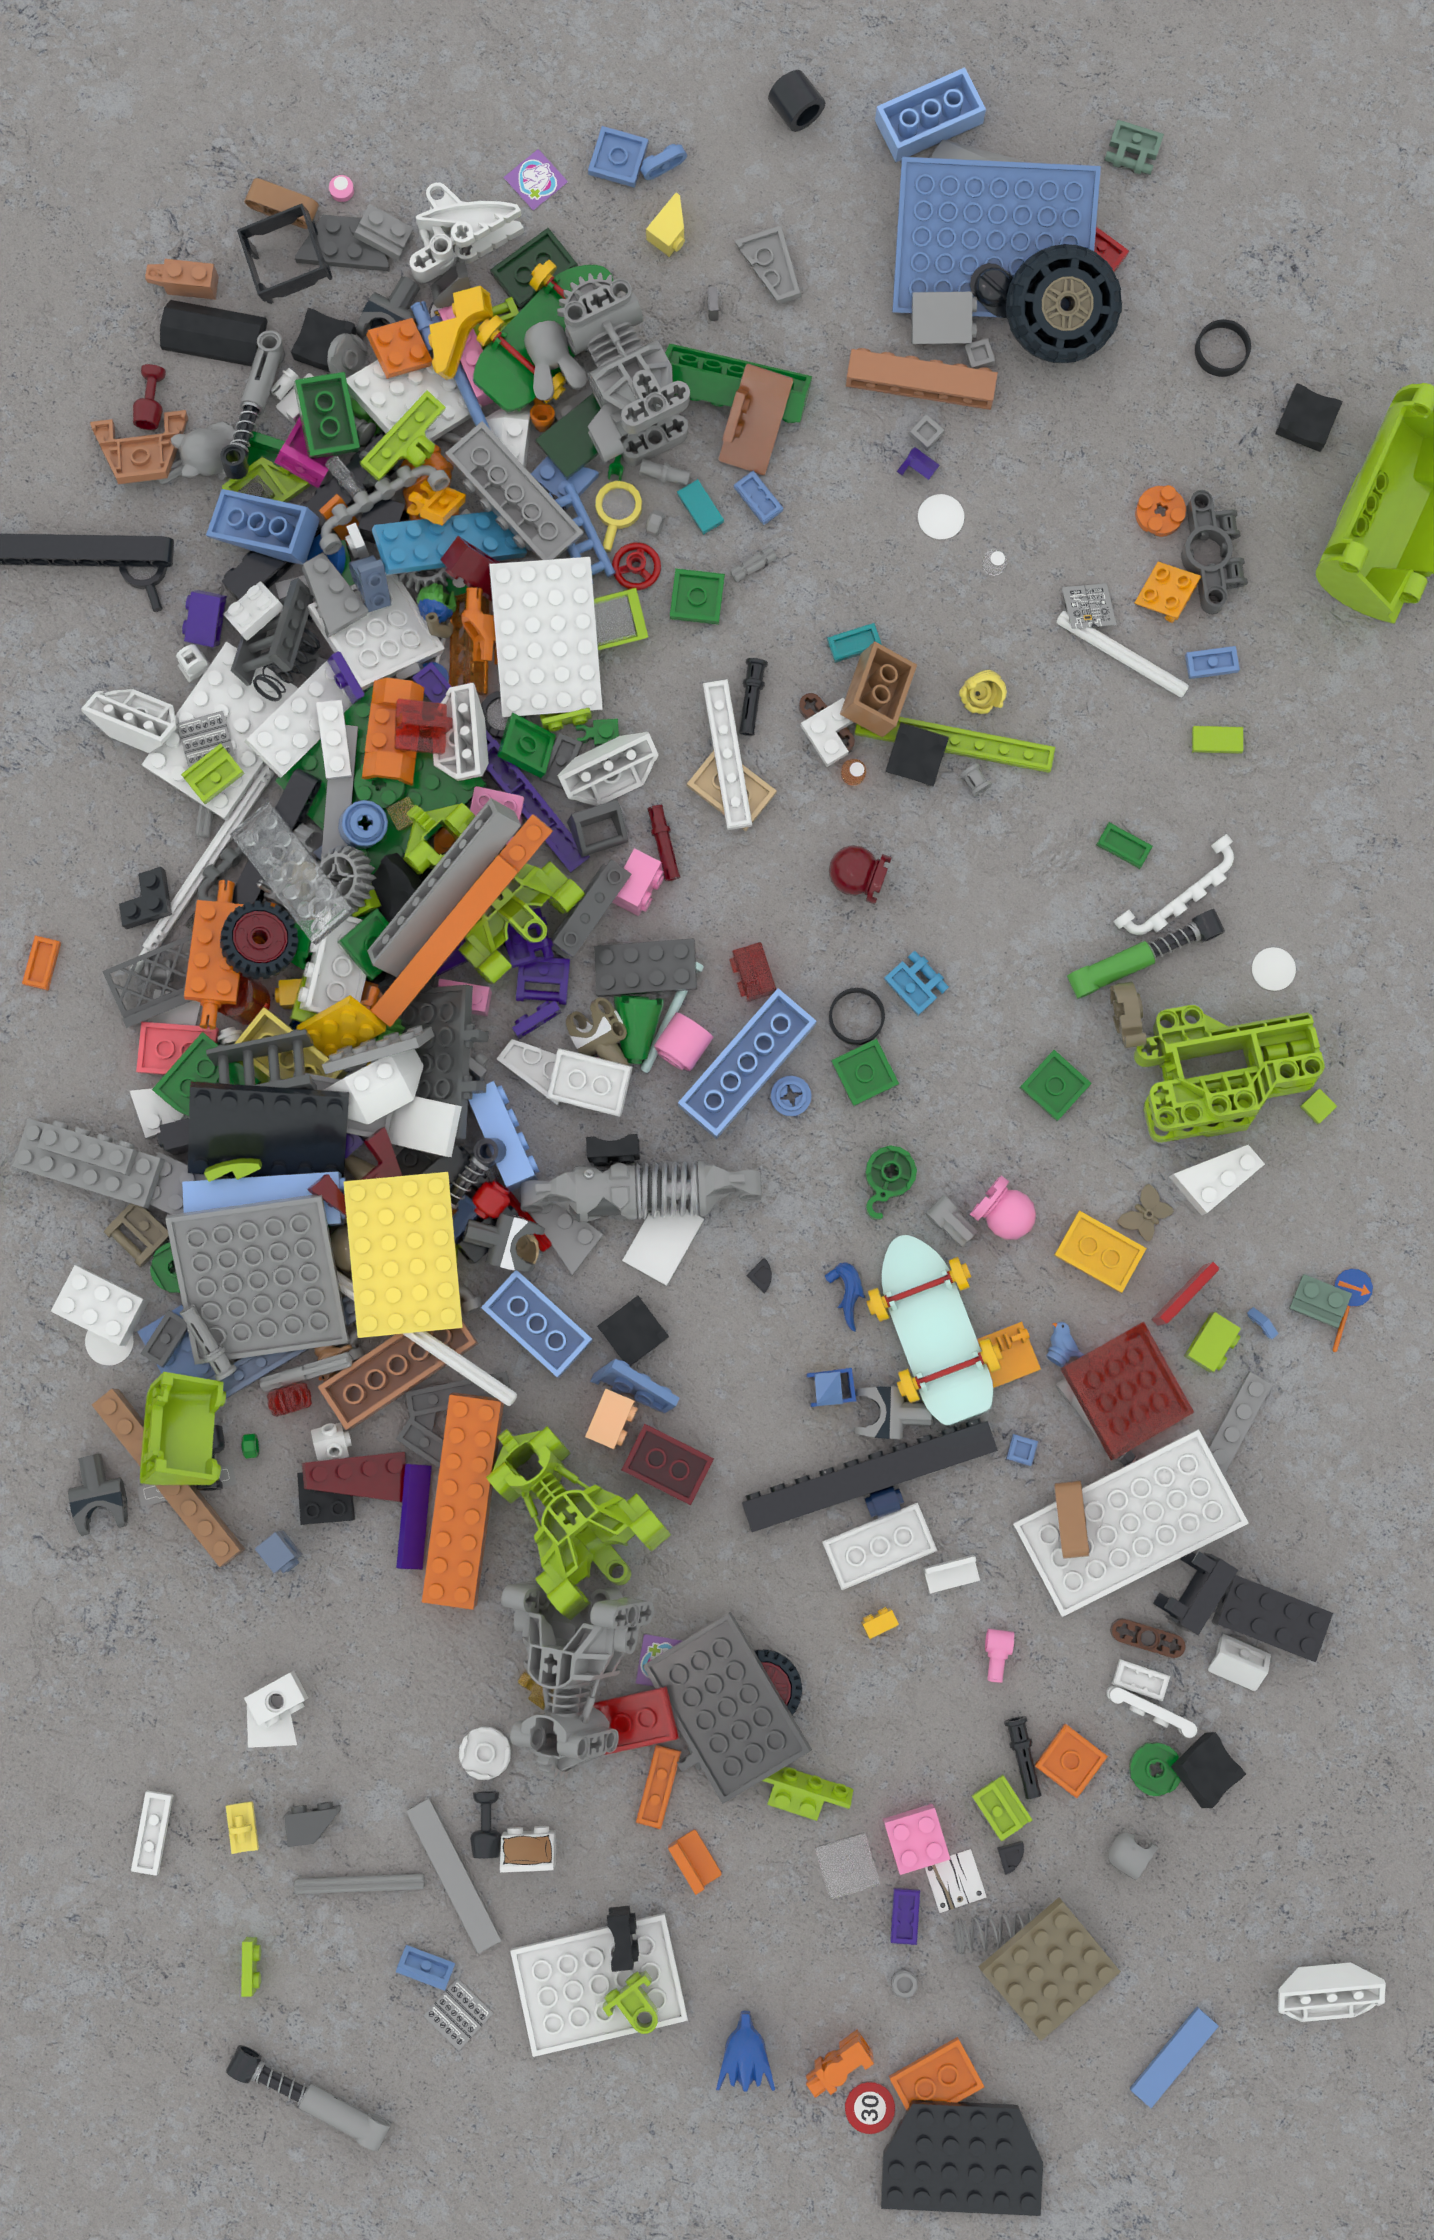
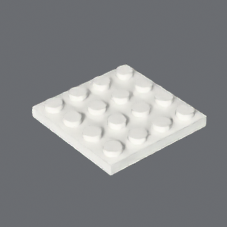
[346,352,482,442]
[308,572,445,690]

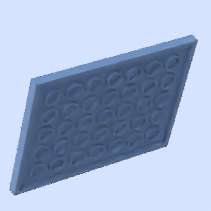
[892,157,1101,318]

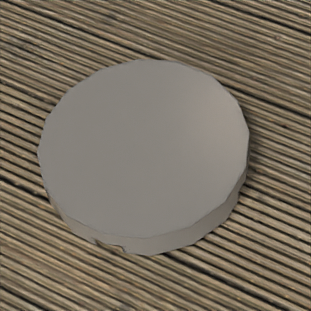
[327,333,368,378]

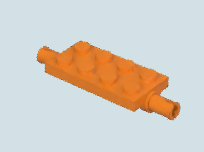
[184,880,244,1030]

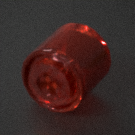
[218,973,271,1025]

